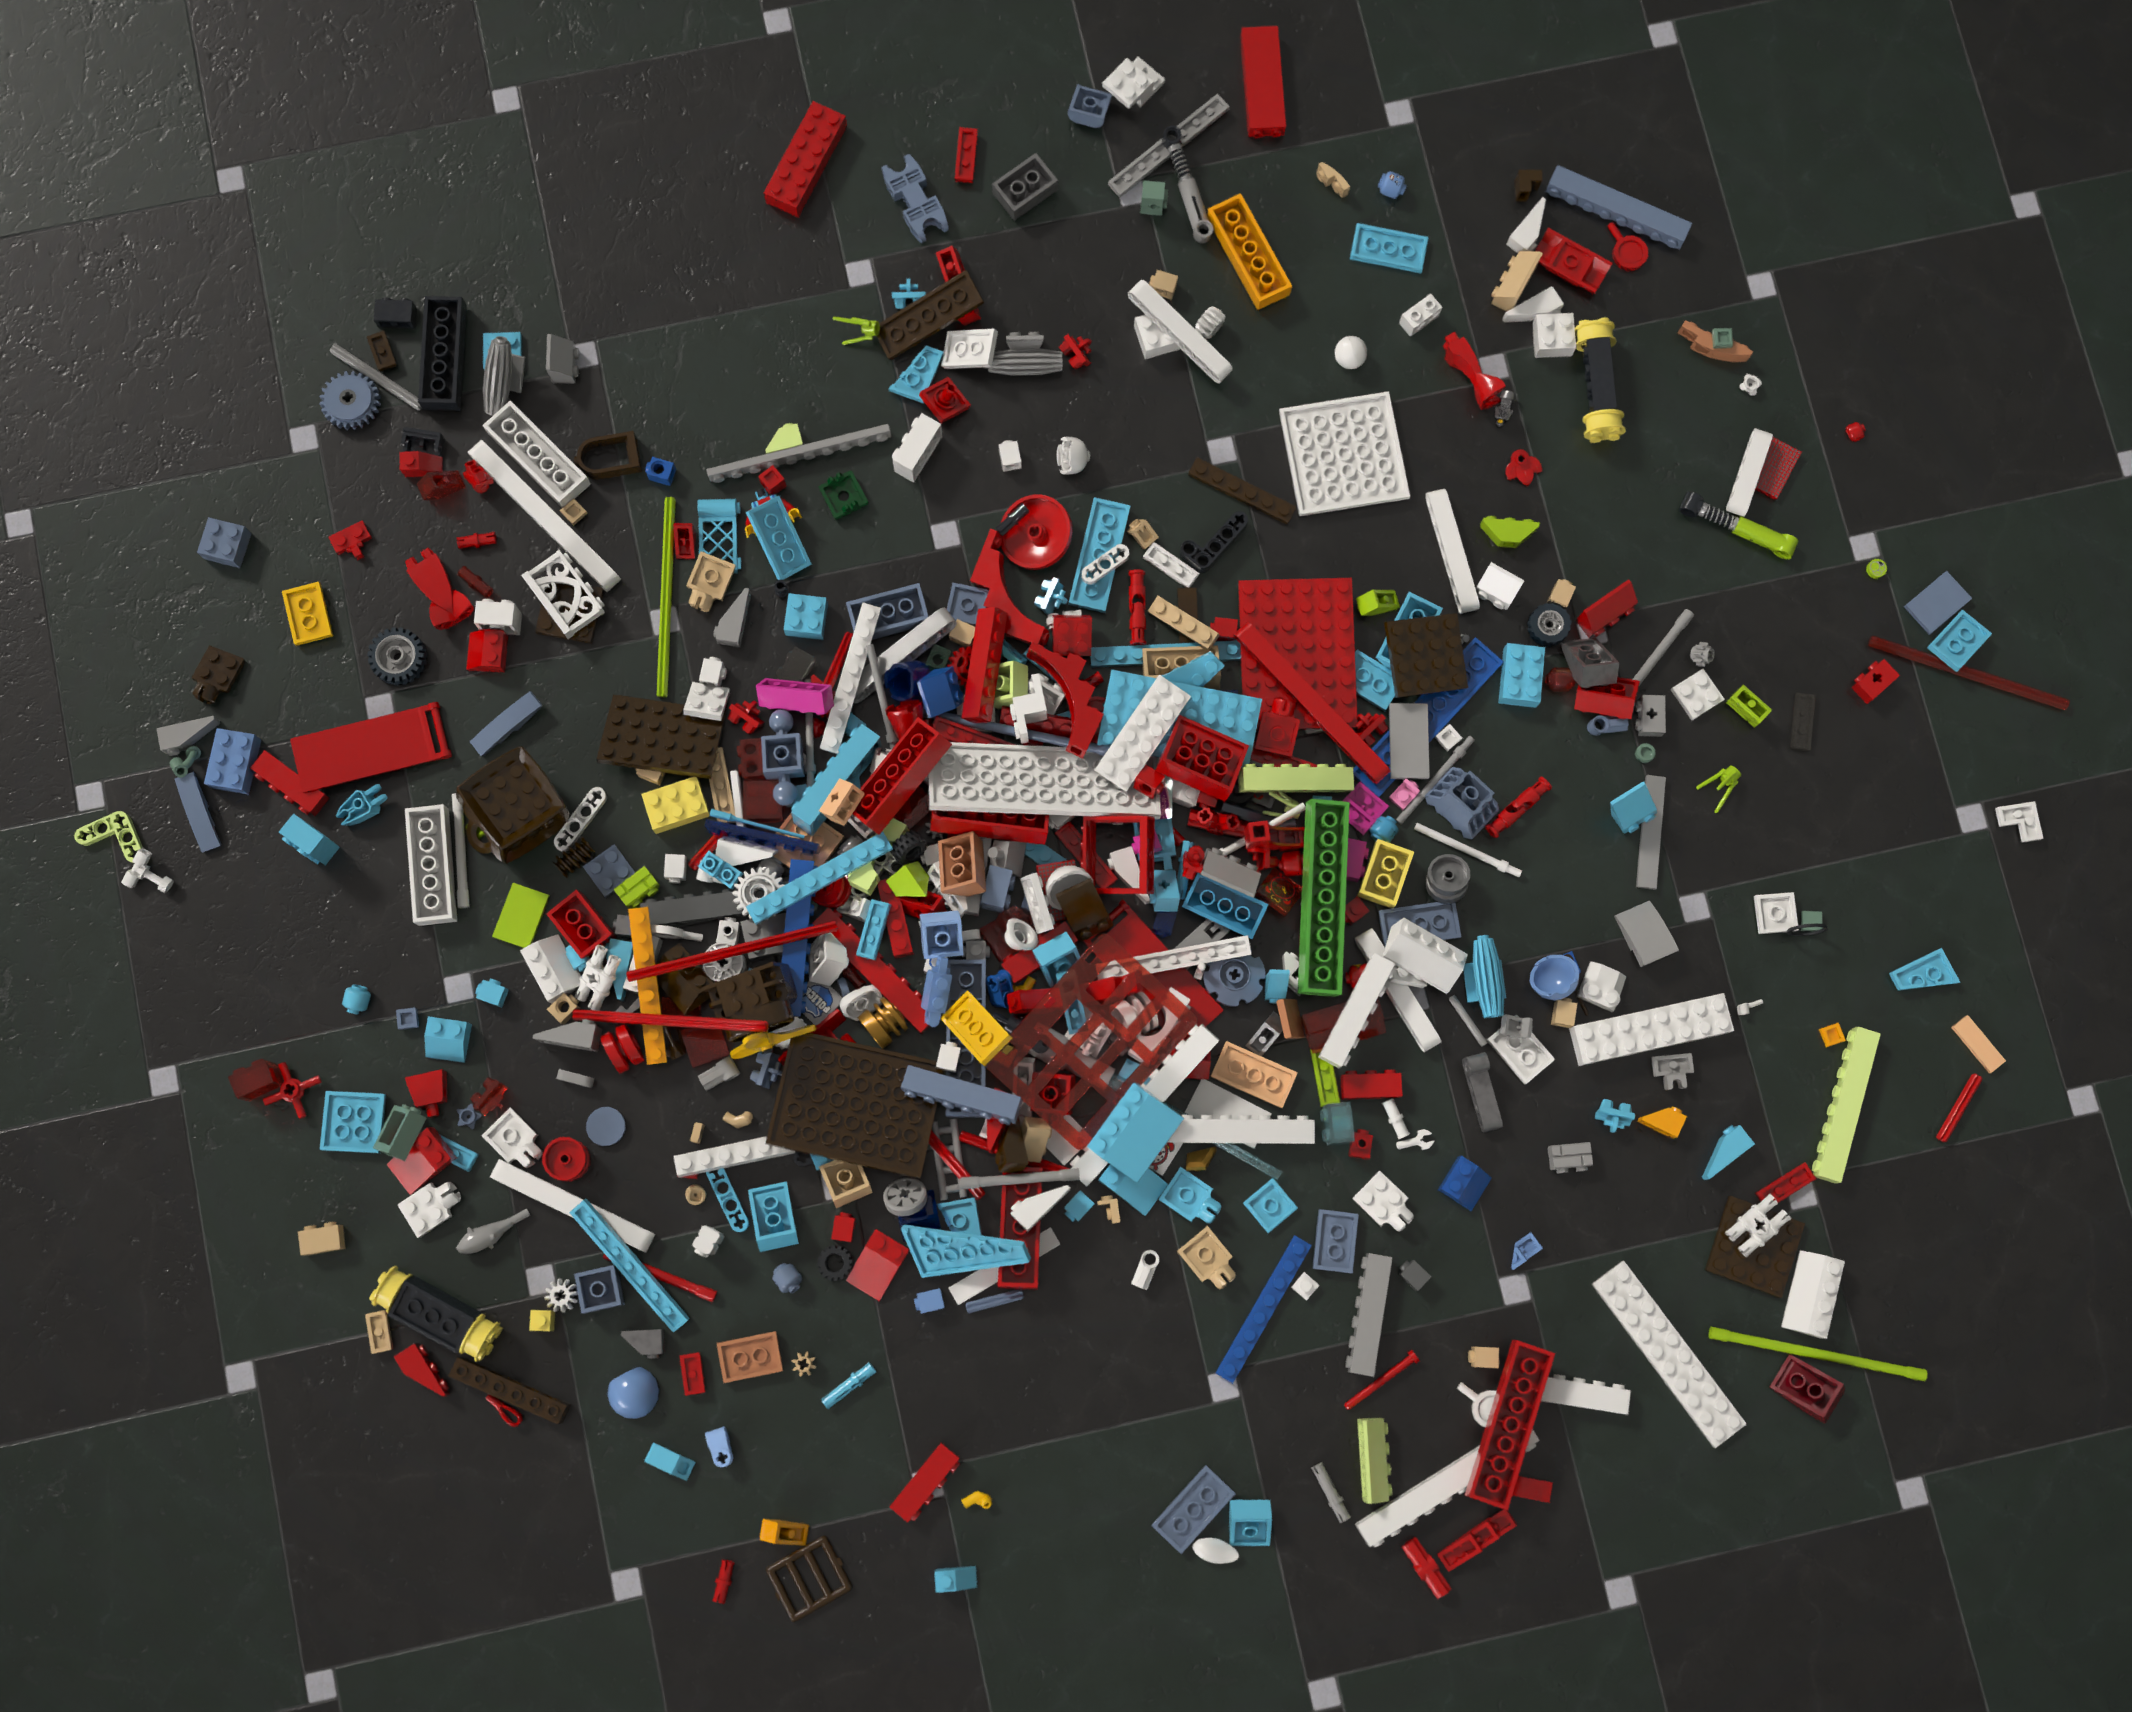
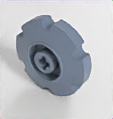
[1203,950,1265,1007]

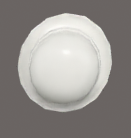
[1004,918,1038,950]

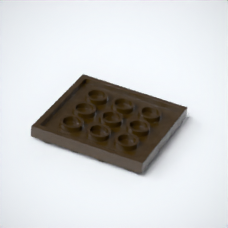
[1384,613,1468,698]
[1705,1196,1805,1298]

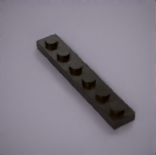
[1188,457,1296,525]

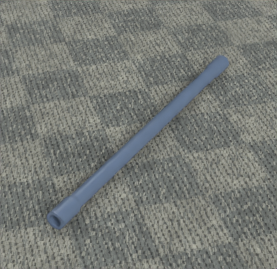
[923,706,1110,756]

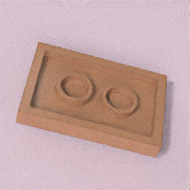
[717,1331,783,1383]

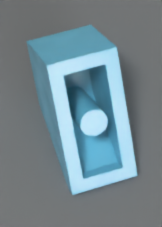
[935,1566,977,1593]

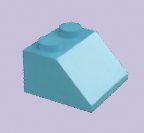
[425,1017,472,1063]
[1229,1499,1272,1546]

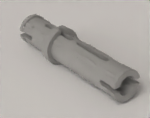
[1311,1462,1351,1523]

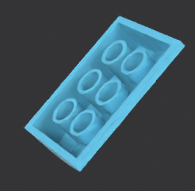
[1087,1082,1184,1182]

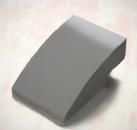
[1614,901,1679,967]

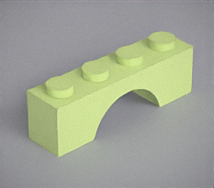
[848,818,909,896]

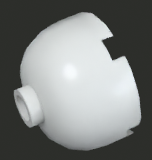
[1057,437,1090,475]

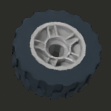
[1527,603,1571,647]

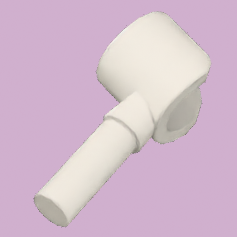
[1737,999,1763,1015]

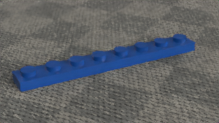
[1215,1235,1312,1384]

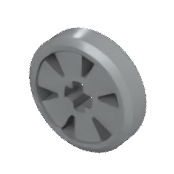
[883,1177,927,1216]

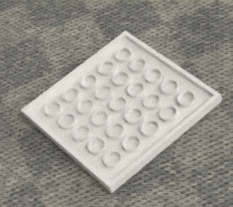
[1279,392,1410,516]

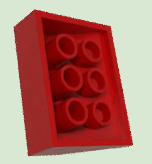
[1155,715,1249,802]

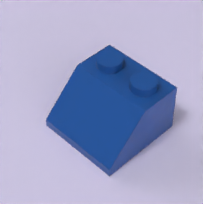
[917,666,964,718]
[1438,1156,1491,1211]

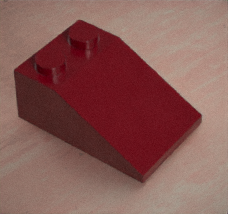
[1770,1354,1846,1424]

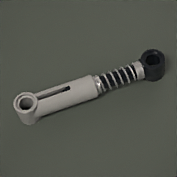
[1162,126,1213,243]

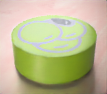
[1866,559,1887,579]

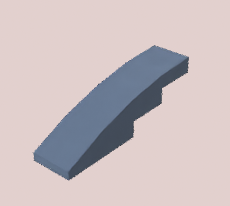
[470,691,543,756]
[175,771,222,852]

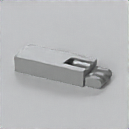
[1174,919,1230,970]

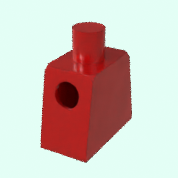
[405,1069,447,1118]

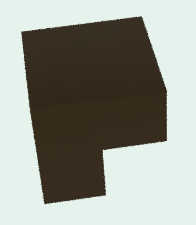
[1515,170,1542,201]

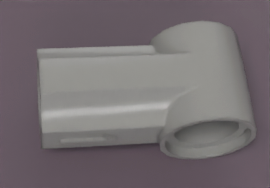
[698,1056,740,1091]

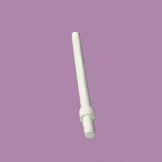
[1219,803,1306,857]
[1414,823,1522,877]

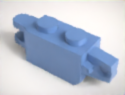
[921,957,952,1027]

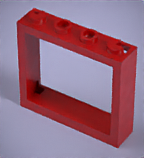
[1081,816,1155,894]

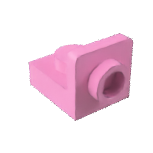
[1389,778,1420,811]

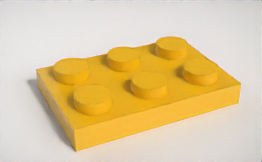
[282,581,333,646]

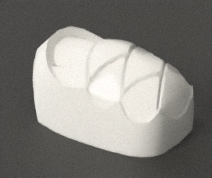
[839,984,882,1021]

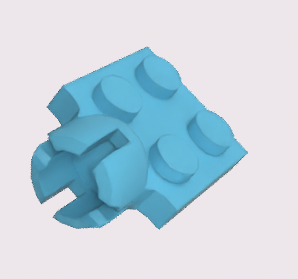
[1159,1167,1221,1223]

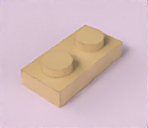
[365,1310,393,1354]

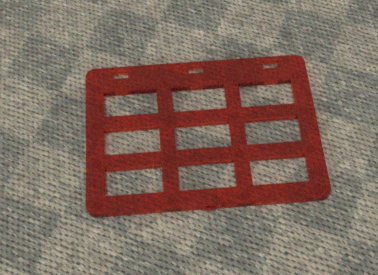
[986,934,1197,1150]

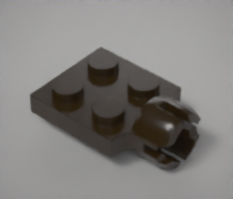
[191,645,246,705]

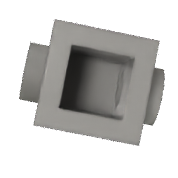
[962,941,990,960]

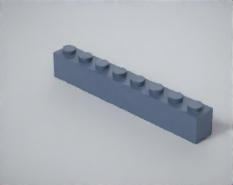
[1545,165,1692,249]

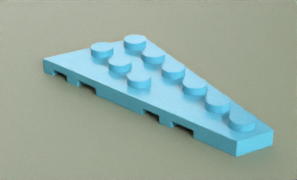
[901,1225,1031,1278]

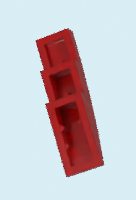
[1437,1509,1517,1572]

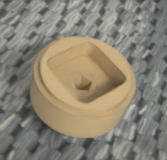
[685,1184,706,1205]

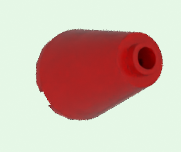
[885,700,923,740]

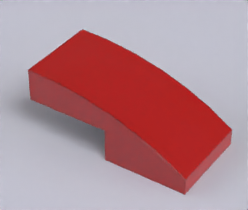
[1512,1476,1553,1503]

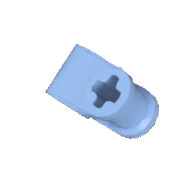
[705,1426,733,1467]

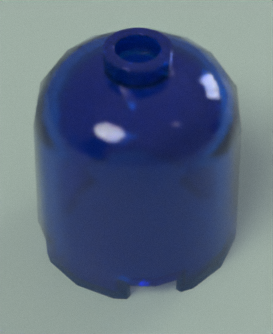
[884,661,931,701]

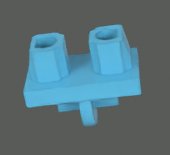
[892,279,926,309]
[1034,577,1068,615]
[1595,1099,1635,1133]

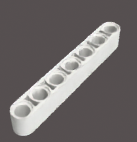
[1128,280,1233,383]
[1426,488,1480,614]
[1354,928,1441,1052]

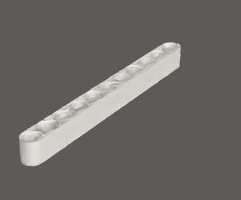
[467,440,621,592]

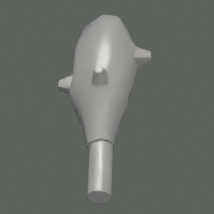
[456,1208,530,1255]

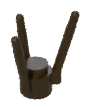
[663,1026,687,1060]

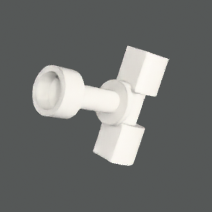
[121,848,174,893]

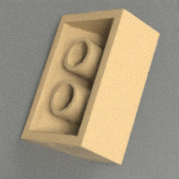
[1491,251,1543,312]

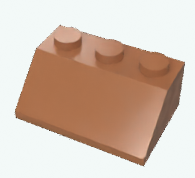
[938,831,986,897]

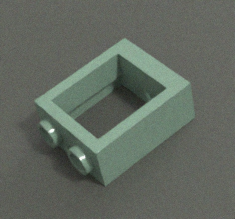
[373,1104,426,1161]

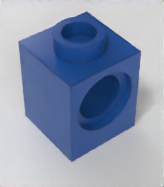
[645,457,676,486]

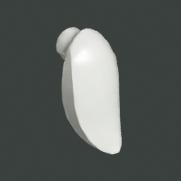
[1193,1538,1239,1564]

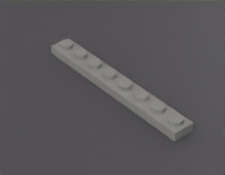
[1108,94,1229,197]

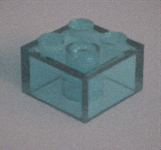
[1320,1102,1355,1146]

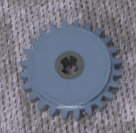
[319,371,381,430]

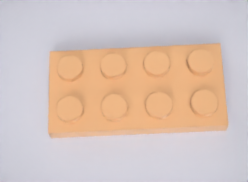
[1211,1041,1298,1109]

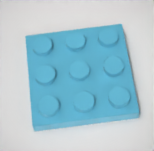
[320,1091,386,1153]

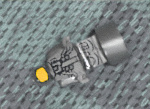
[1495,390,1516,427]

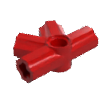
[1187,808,1247,838]

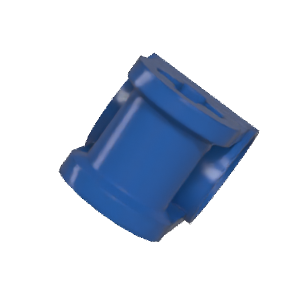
[986,969,1014,1008]

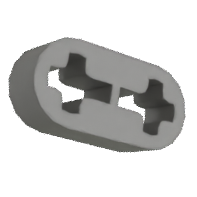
[556,1069,594,1088]

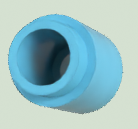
[565,945,590,972]

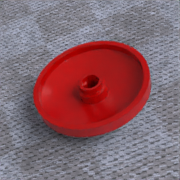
[1001,494,1073,570]

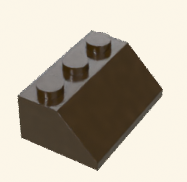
[657,943,713,1016]

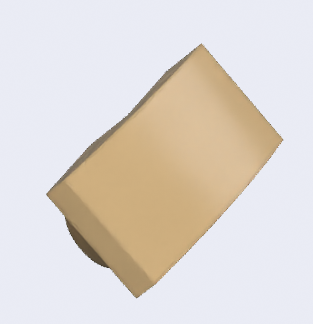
[1317,162,1350,198]

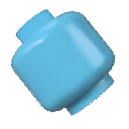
[342,984,371,1014]

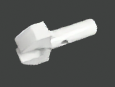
[1193,963,1206,980]
[1396,1129,1434,1150]

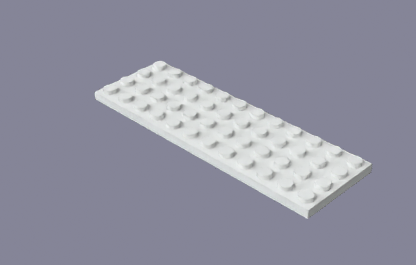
[928,742,1161,819]

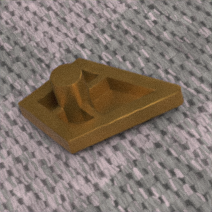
[1186,1146,1217,1172]

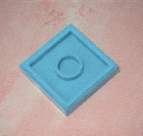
[1243,1178,1298,1233]

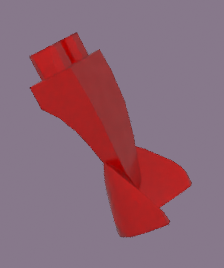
[1443,332,1506,410]
[405,548,474,630]

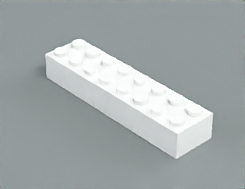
[1569,993,1734,1066]

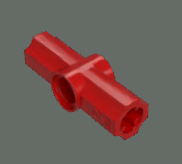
[1402,1537,1451,1599]

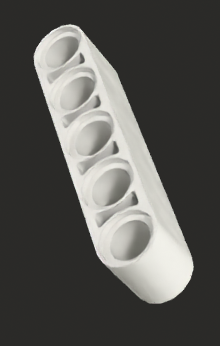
[1726,428,1773,517]

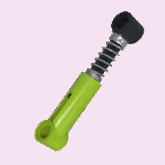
[1679,492,1798,559]

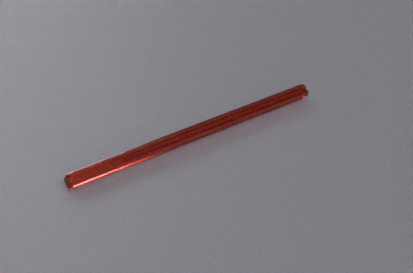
[1868,636,2070,710]

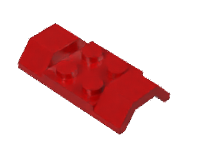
[1535,228,1612,294]

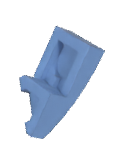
[1511,1232,1543,1270]

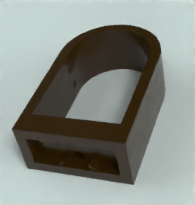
[574,431,642,479]

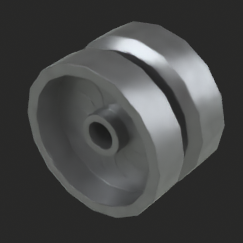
[1426,854,1470,904]

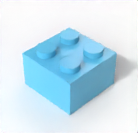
[784,593,828,640]

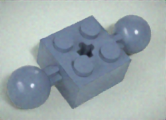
[761,709,805,806]

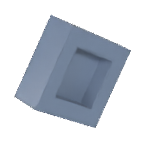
[396,1007,419,1030]

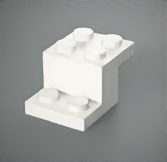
[1102,57,1165,109]
[1010,673,1047,744]

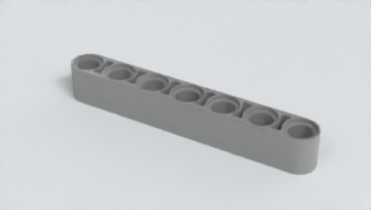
[854,608,957,703]

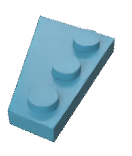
[889,346,943,404]
[1889,948,1960,990]

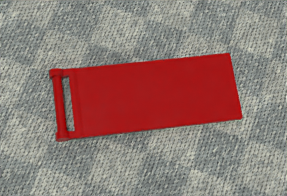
[290,702,452,793]
[1082,899,1223,1038]

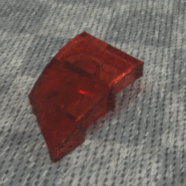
[979,905,1047,962]

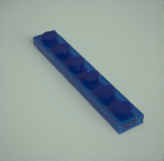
[704,819,821,856]

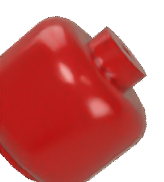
[1845,422,1866,442]
[813,718,826,738]

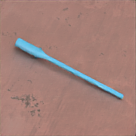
[710,809,805,839]

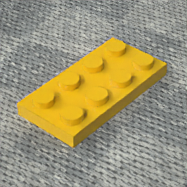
[940,990,1012,1066]

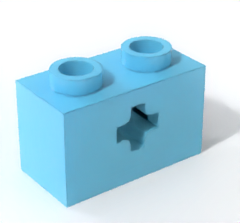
[1150,870,1180,912]

